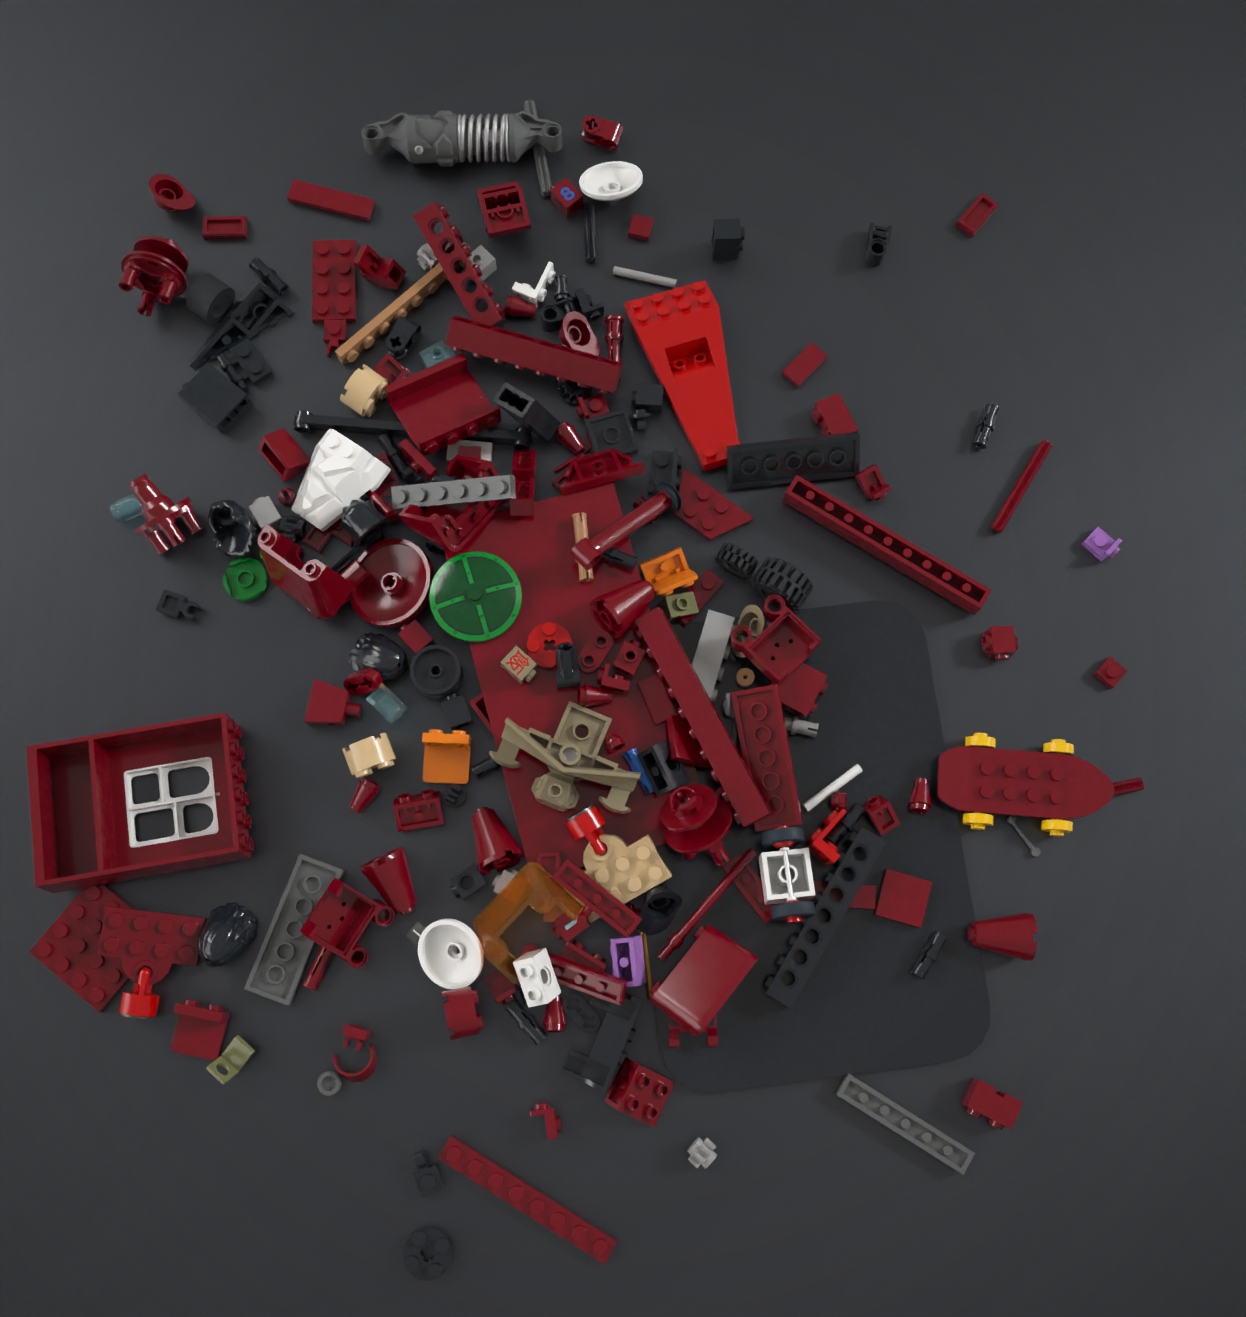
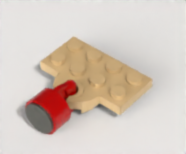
[565,803,672,923]

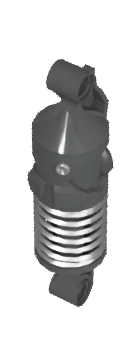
[361,111,563,167]

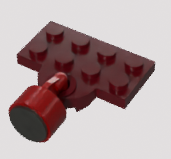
[97,906,205,1019]

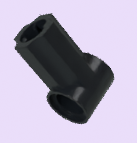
[555,642,581,689]

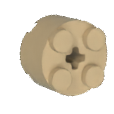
[340,364,388,417]
[342,733,396,778]

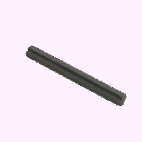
[524,100,552,197]

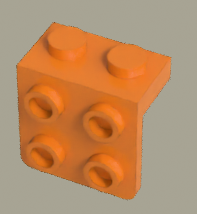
[639,547,698,597]
[422,729,472,785]

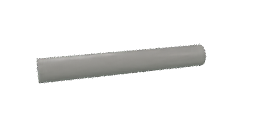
[613,266,677,288]

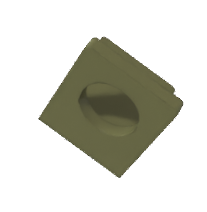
[657,592,699,622]
[206,1035,255,1085]

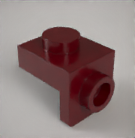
[372,353,410,385]
[855,464,892,500]
[529,1102,562,1139]

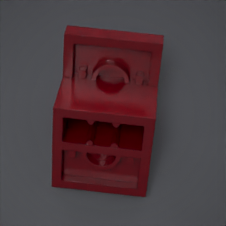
[477,181,531,238]

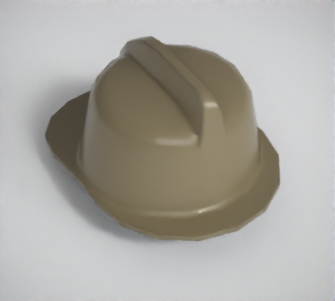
[731,604,771,658]

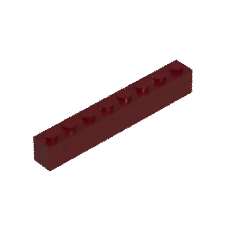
[445,315,623,394]

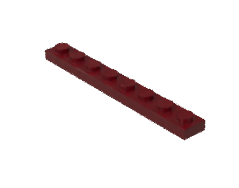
[438,1135,617,1264]

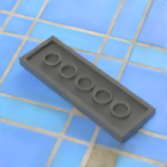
[244,854,345,1006]

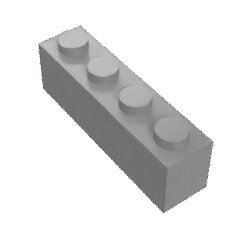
[692,610,737,703]

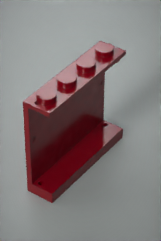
[384,353,501,456]

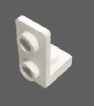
[512,262,556,308]

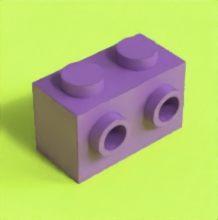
[610,935,647,987]

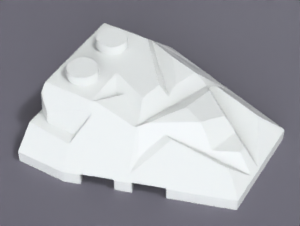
[291,429,391,532]

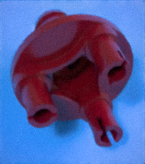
[129,474,204,555]

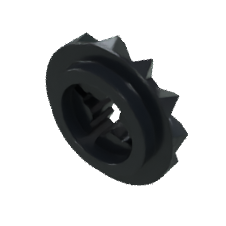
[558,380,592,404]

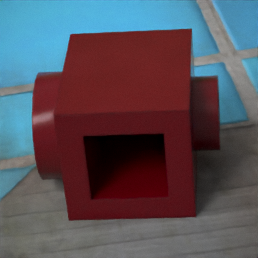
[982,626,1018,661]

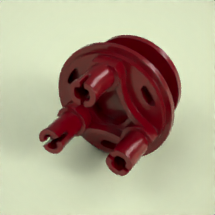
[118,236,189,317]
[660,784,732,866]

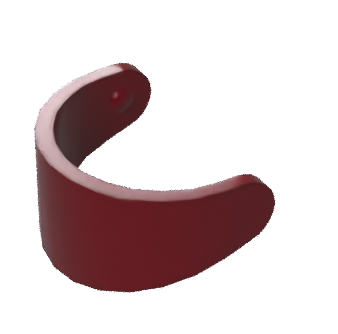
[332,1043,377,1082]

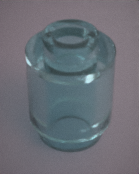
[109,493,142,522]

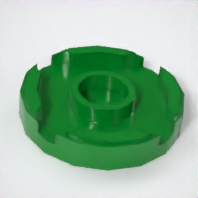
[223,557,269,602]

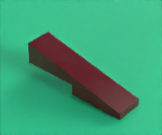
[510,450,536,516]

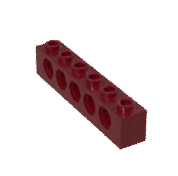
[412,202,505,326]

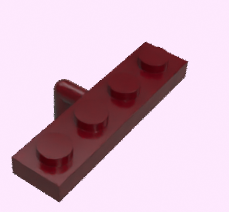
[552,858,642,938]

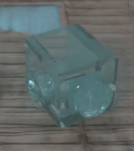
[419,340,455,368]
[366,683,407,724]

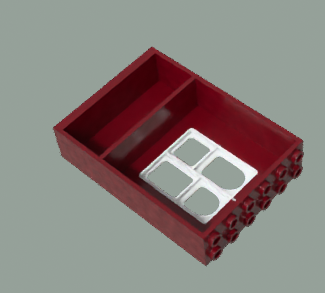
[26,713,254,893]

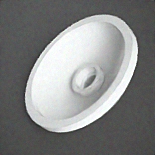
[579,161,643,202]
[418,919,484,989]

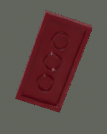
[312,240,357,323]

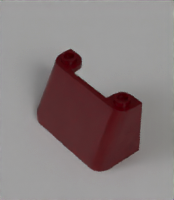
[398,455,507,552]
[257,524,355,619]
[649,924,758,1038]

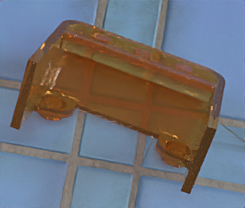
[473,862,584,984]

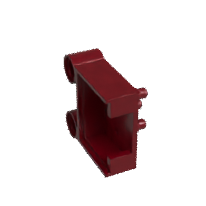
[731,595,822,686]
[300,877,395,969]

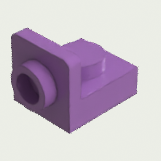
[1081,527,1122,562]

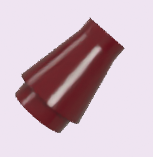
[504,295,536,318]
[554,421,585,455]
[577,684,612,707]
[349,777,380,813]
[908,778,932,814]
[543,996,567,1033]

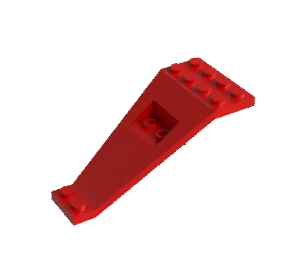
[624,280,740,471]

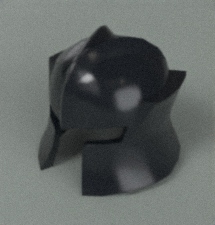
[340,500,390,547]

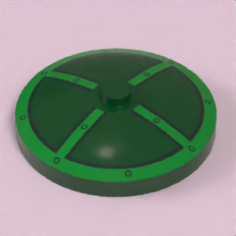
[429,551,522,643]

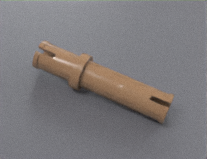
[572,512,594,582]

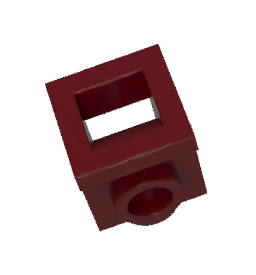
[612,640,646,679]

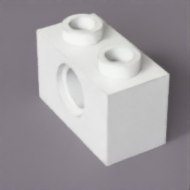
[513,948,561,1008]

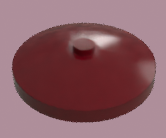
[350,538,434,628]

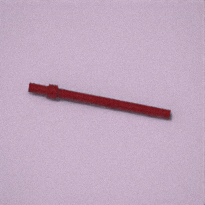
[657,848,757,962]

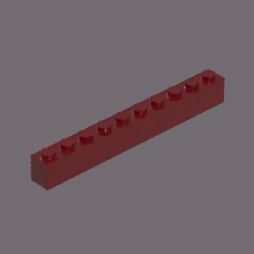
[782,475,992,615]
[635,607,771,827]

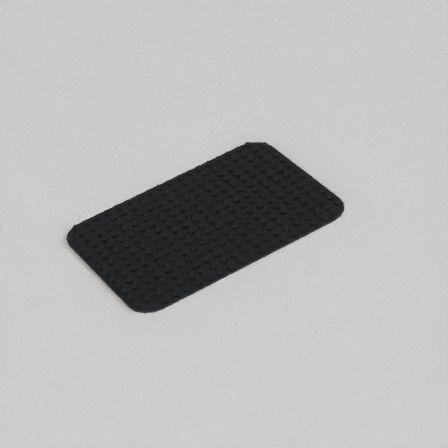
[641,601,990,1093]

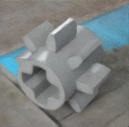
[417,244,439,271]
[687,1137,717,1169]

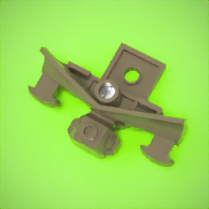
[489,701,641,814]

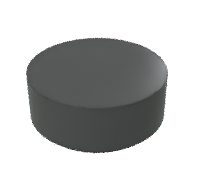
[317,1071,342,1096]

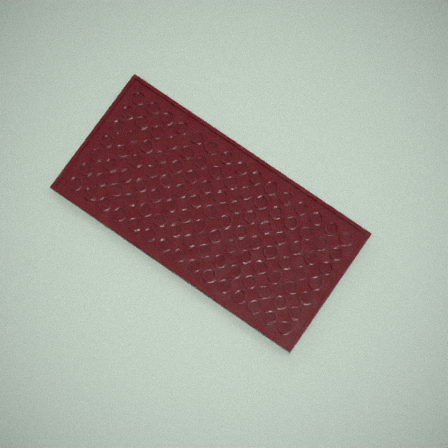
[444,482,700,881]

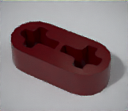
[343,668,383,695]

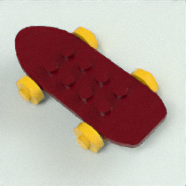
[937,733,1115,836]

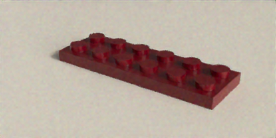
[731,684,803,832]

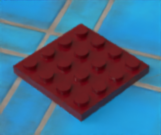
[29,884,134,1013]

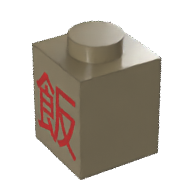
[500,646,537,684]

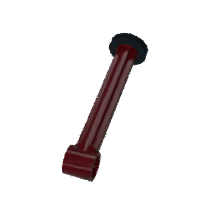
[570,482,682,570]

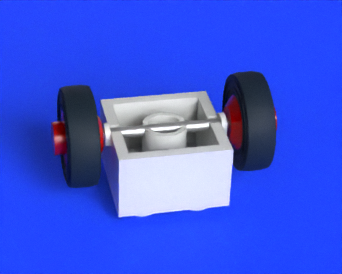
[758,826,815,923]

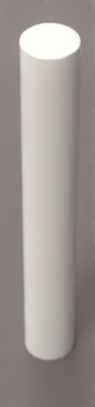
[802,764,863,812]

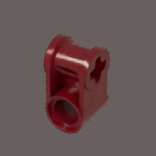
[582,115,623,150]

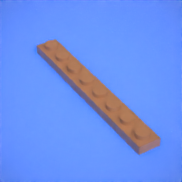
[335,242,471,366]

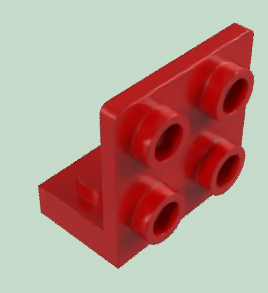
[806,809,847,867]

